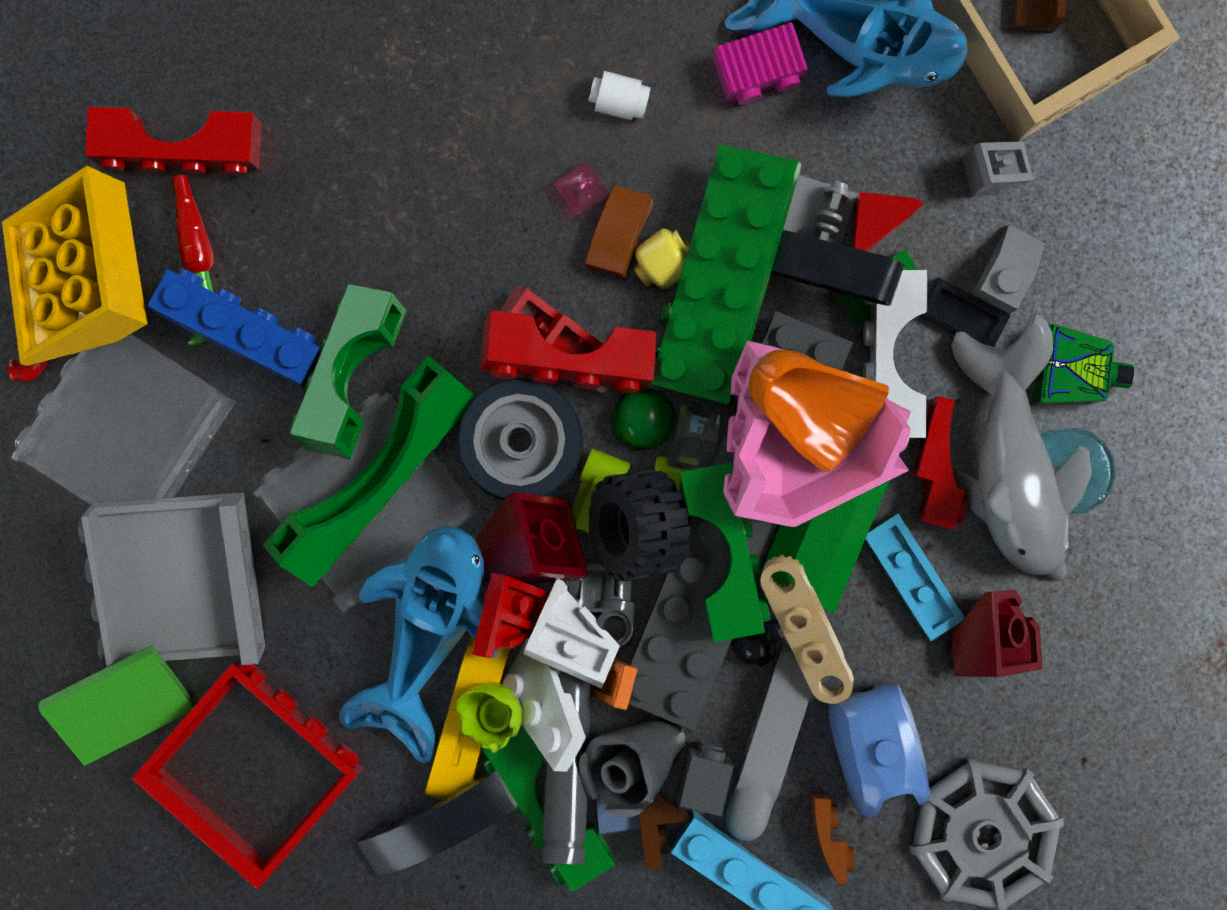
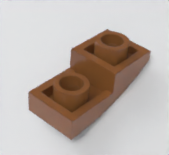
[585,185,653,279]
[810,792,855,884]

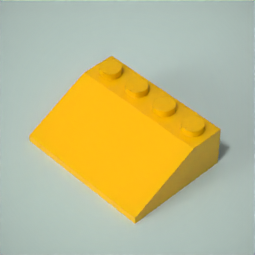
[2,166,147,366]

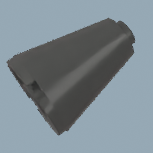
[579,717,685,817]

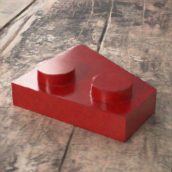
[472,573,551,659]

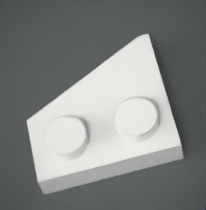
[523,579,620,689]

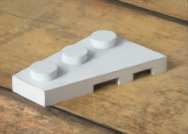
[502,639,586,772]

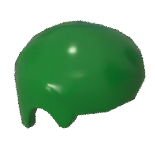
[610,388,675,451]

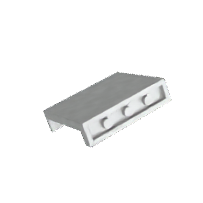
[78,492,265,667]

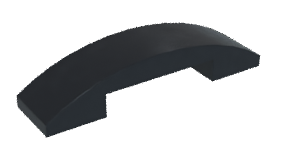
[357,770,518,877]

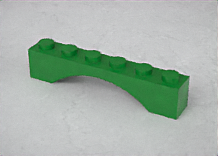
[263,355,476,588]

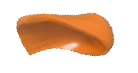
[749,350,889,472]

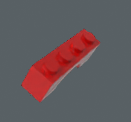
[85,106,261,176]
[480,310,656,394]

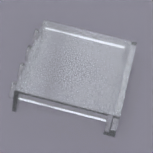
[11,334,237,505]
[253,392,480,613]

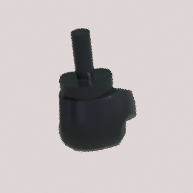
[730,619,781,667]

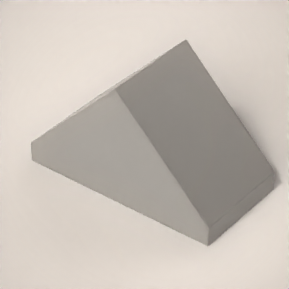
[961,141,1034,197]

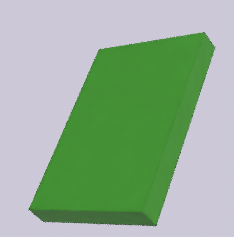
[39,645,195,766]

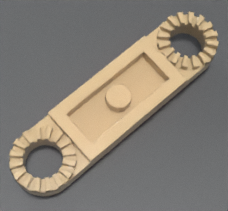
[760,555,854,704]

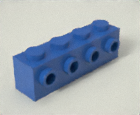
[147,268,320,388]

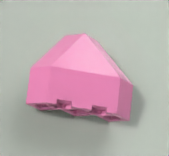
[724,341,911,527]

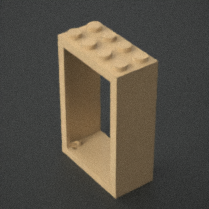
[932,0,1180,142]

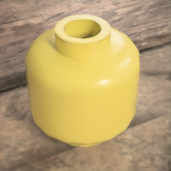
[634,228,690,290]

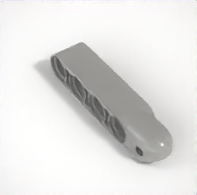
[725,637,812,841]

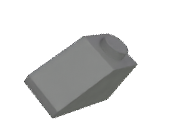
[971,224,1045,314]

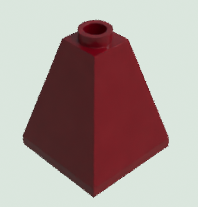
[475,492,589,586]

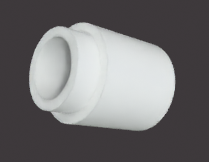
[588,71,651,121]

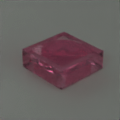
[553,161,610,219]

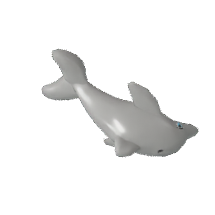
[951,314,1092,581]

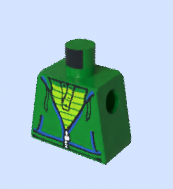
[1031,324,1134,406]

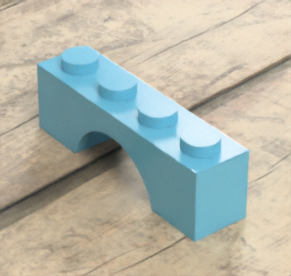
[669,810,834,910]

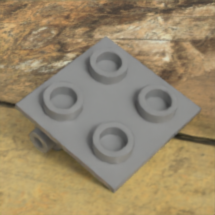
[783,175,858,244]

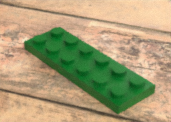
[650,144,802,407]

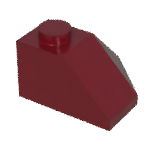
[951,590,1043,677]

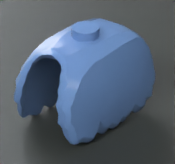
[827,682,930,817]

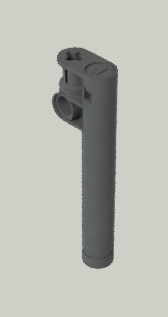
[542,564,635,865]

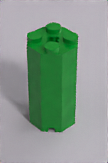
[756,480,890,613]

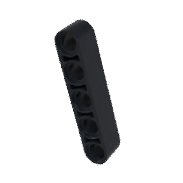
[770,230,905,306]

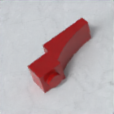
[500,286,608,395]
[910,396,968,530]

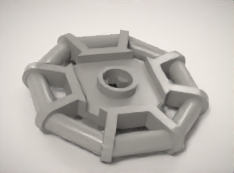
[909,757,1064,910]

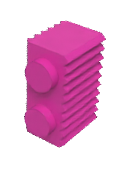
[713,23,808,105]

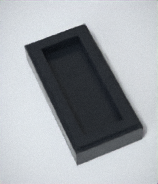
[919,277,1011,347]

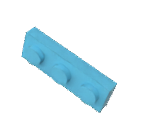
[865,514,965,641]

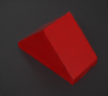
[850,192,924,251]

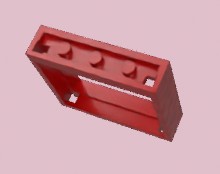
[132,661,364,890]

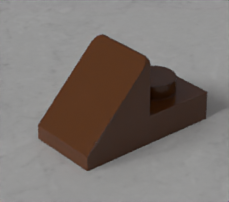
[639,790,691,869]

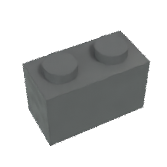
[677,741,734,817]

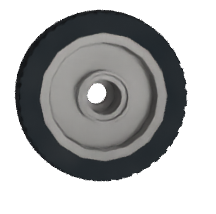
[458,378,583,501]

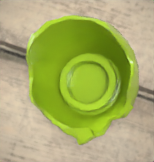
[456,681,522,753]

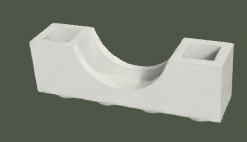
[863,270,927,438]

